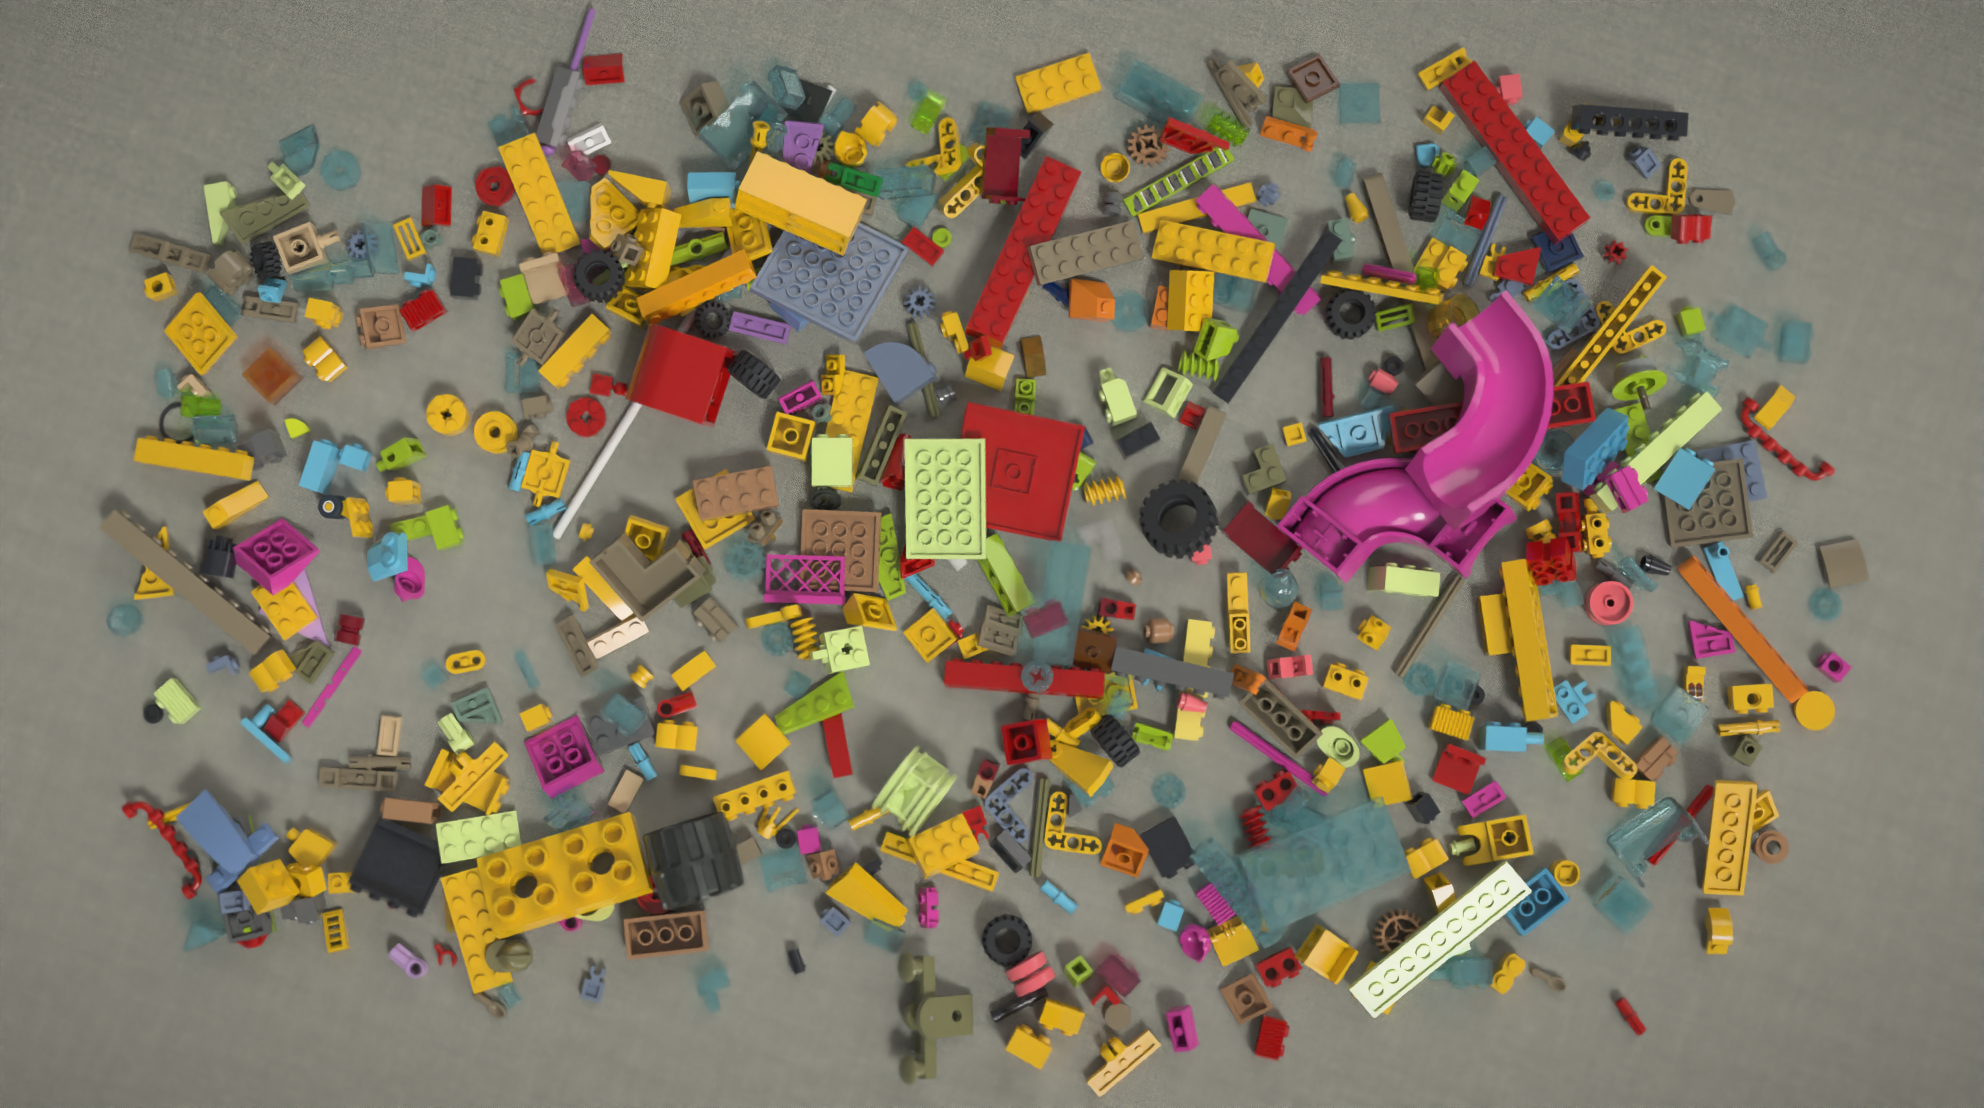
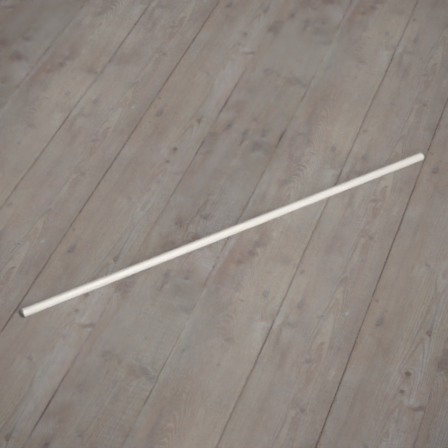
[551,85,836,540]

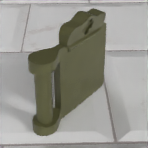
[674,542,717,608]

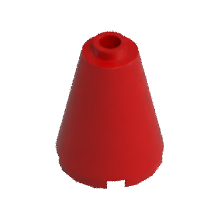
[879,434,912,491]

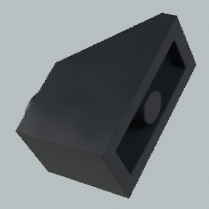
[1020,112,1054,160]

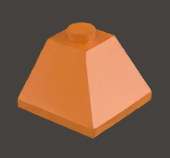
[1068,278,1115,322]
[1100,823,1149,878]

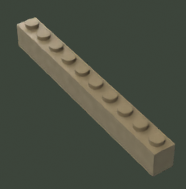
[98,509,273,655]

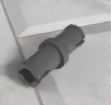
[1594,559,1635,590]

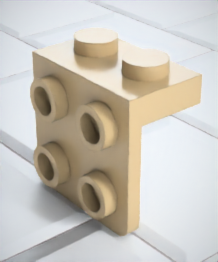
[519,252,570,304]

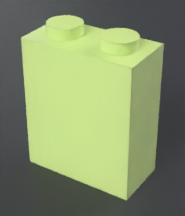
[812,434,853,487]

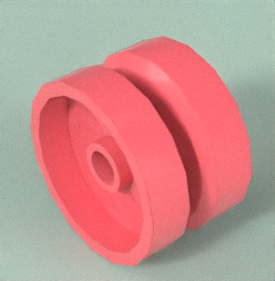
[1583,581,1634,626]
[1005,951,1056,997]

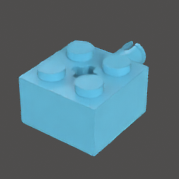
[1478,722,1544,752]

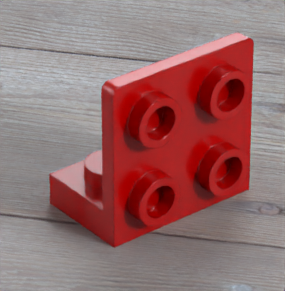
[1432,744,1487,795]

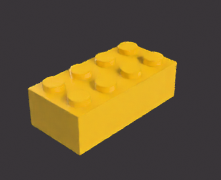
[624,208,681,291]

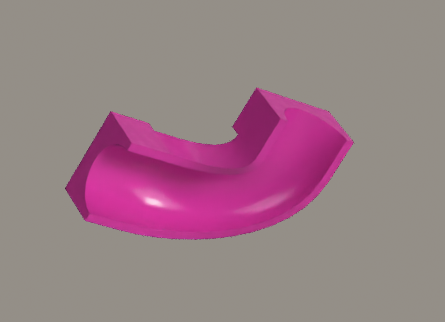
[1405,290,1553,532]
[1277,458,1517,584]

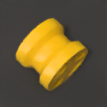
[629,664,654,689]

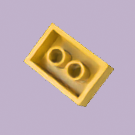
[1167,270,1214,331]
[907,813,980,879]

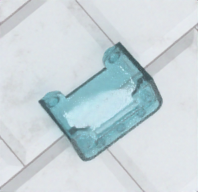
[698,81,788,172]

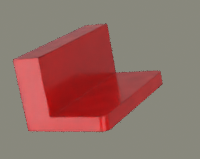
[583,53,625,86]
[421,184,452,227]
[1089,983,1121,1006]

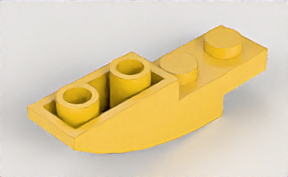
[1226,572,1250,653]

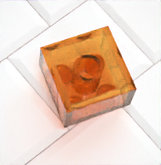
[241,347,303,405]

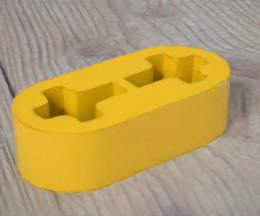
[1065,708,1101,738]
[679,765,717,780]

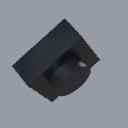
[862,857,883,875]

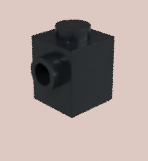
[1404,791,1441,825]

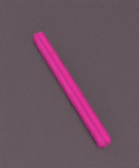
[1229,721,1329,797]

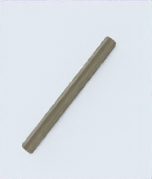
[1394,575,1464,678]

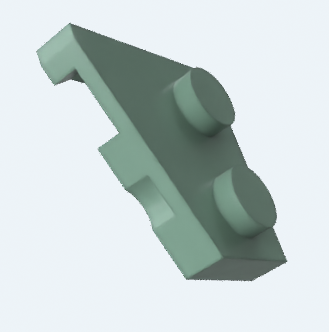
[451,687,503,723]

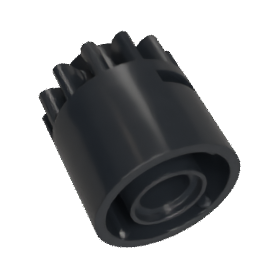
[199,535,238,579]

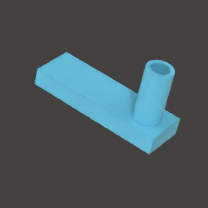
[1702,541,1744,600]
[240,704,293,764]

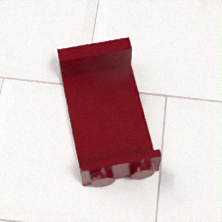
[981,127,1030,205]
[1222,501,1302,579]

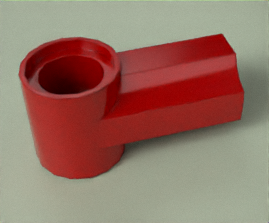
[657,691,698,718]

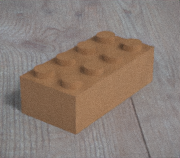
[693,466,780,522]
[623,909,710,960]

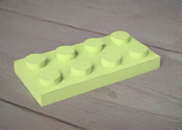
[435,811,521,864]

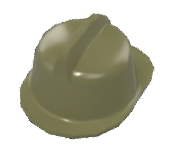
[485,940,533,973]

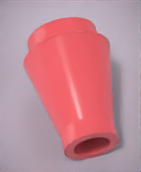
[1176,692,1208,713]

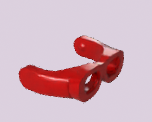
[514,78,544,116]

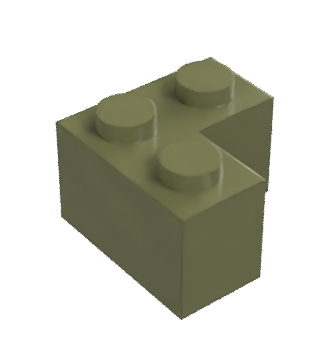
[1241,443,1287,496]

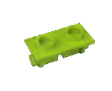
[1131,722,1174,751]

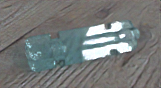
[514,651,540,689]

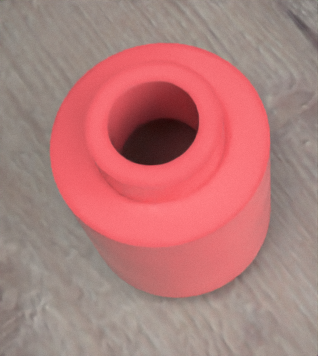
[1368,368,1399,395]

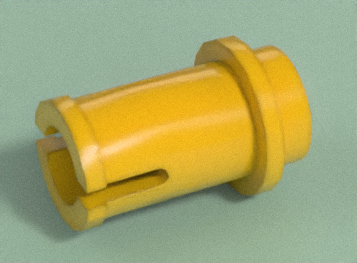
[1743,584,1763,610]

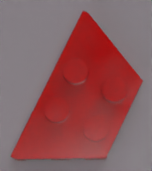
[1160,117,1230,154]

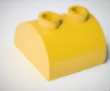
[625,515,670,562]

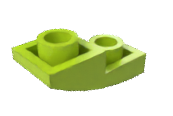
[1014,379,1036,415]

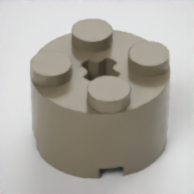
[207,249,254,296]

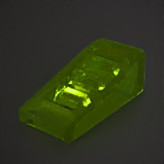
[1544,737,1584,783]

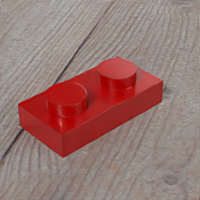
[902,227,945,267]

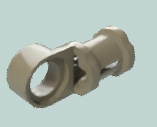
[506,424,540,458]

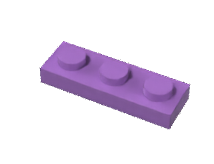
[729,311,791,345]

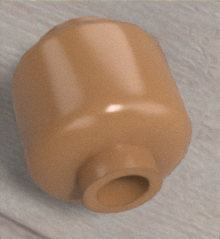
[1143,618,1174,644]

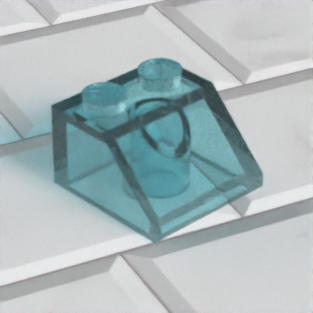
[1650,685,1709,746]

